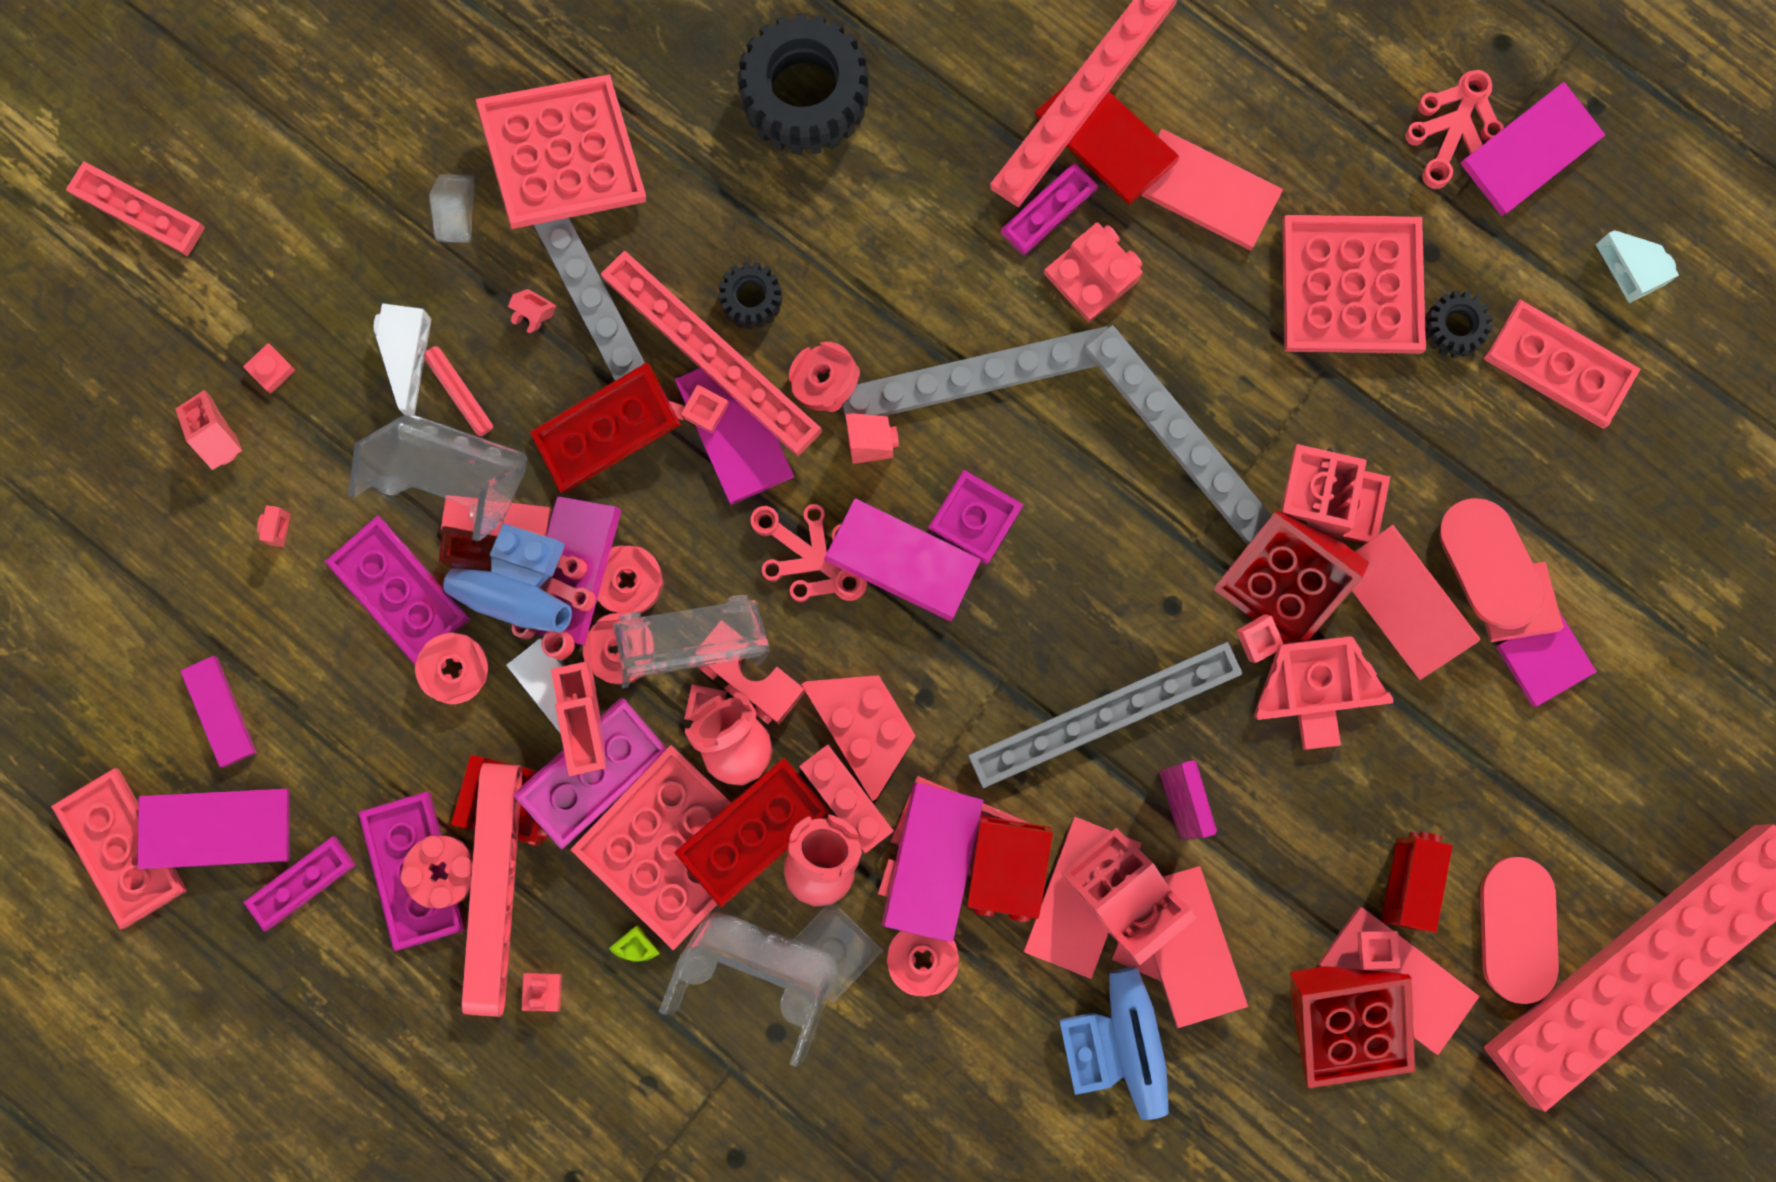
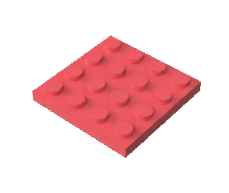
[476,74,646,229]
[1282,215,1426,354]
[570,745,731,950]

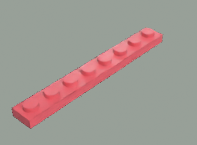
[990,0,1177,208]
[601,251,822,457]

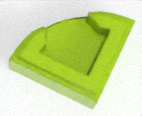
[609,925,661,962]

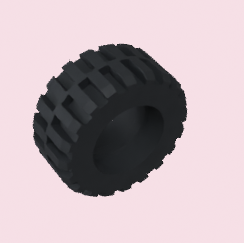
[738,14,869,155]

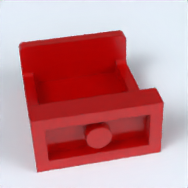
[451,754,549,846]
[967,815,1053,922]

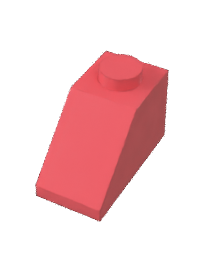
[846,413,899,464]

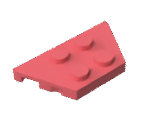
[1254,636,1393,720]
[801,675,916,802]

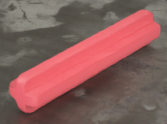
[423,346,493,436]

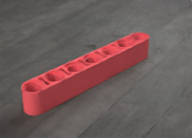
[462,763,522,1017]

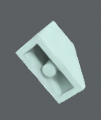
[1596,230,1679,303]

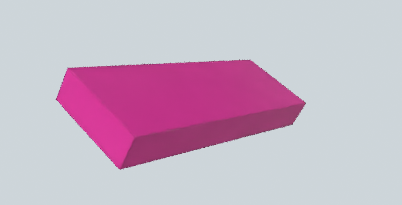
[1000,162,1098,256]
[180,656,257,768]
[243,836,356,931]

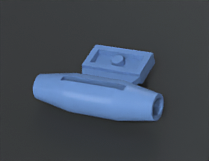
[443,523,572,632]
[1059,967,1169,1120]

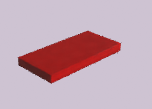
[1035,80,1179,205]
[530,363,681,493]
[674,758,831,908]

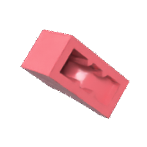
[175,390,242,470]

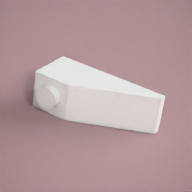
[374,303,432,418]
[506,638,566,734]

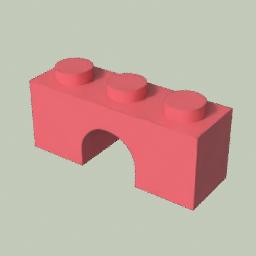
[694,622,806,725]
[799,745,894,854]

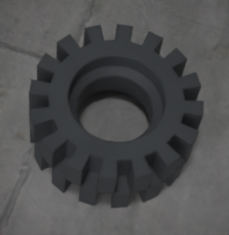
[718,262,782,329]
[1425,291,1493,358]

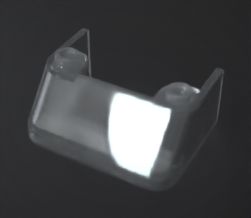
[348,416,528,541]
[612,595,770,688]
[659,912,838,1067]

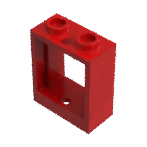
[1381,831,1453,933]

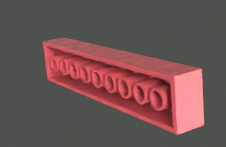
[1483,824,1776,1112]

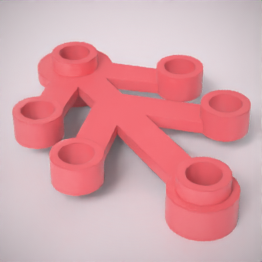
[1405,70,1504,189]
[751,504,867,602]
[512,533,596,660]

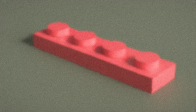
[66,161,205,257]

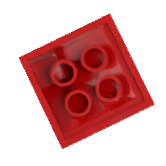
[1213,510,1369,644]
[1290,966,1415,1088]

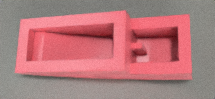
[551,662,606,776]

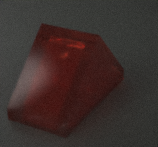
[439,526,497,572]

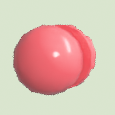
[685,692,773,785]
[784,815,862,907]

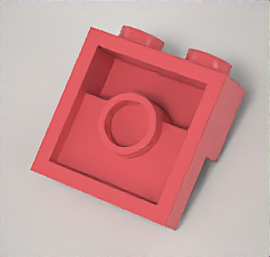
[1044,222,1143,323]

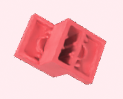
[1280,444,1390,544]
[1061,828,1197,965]

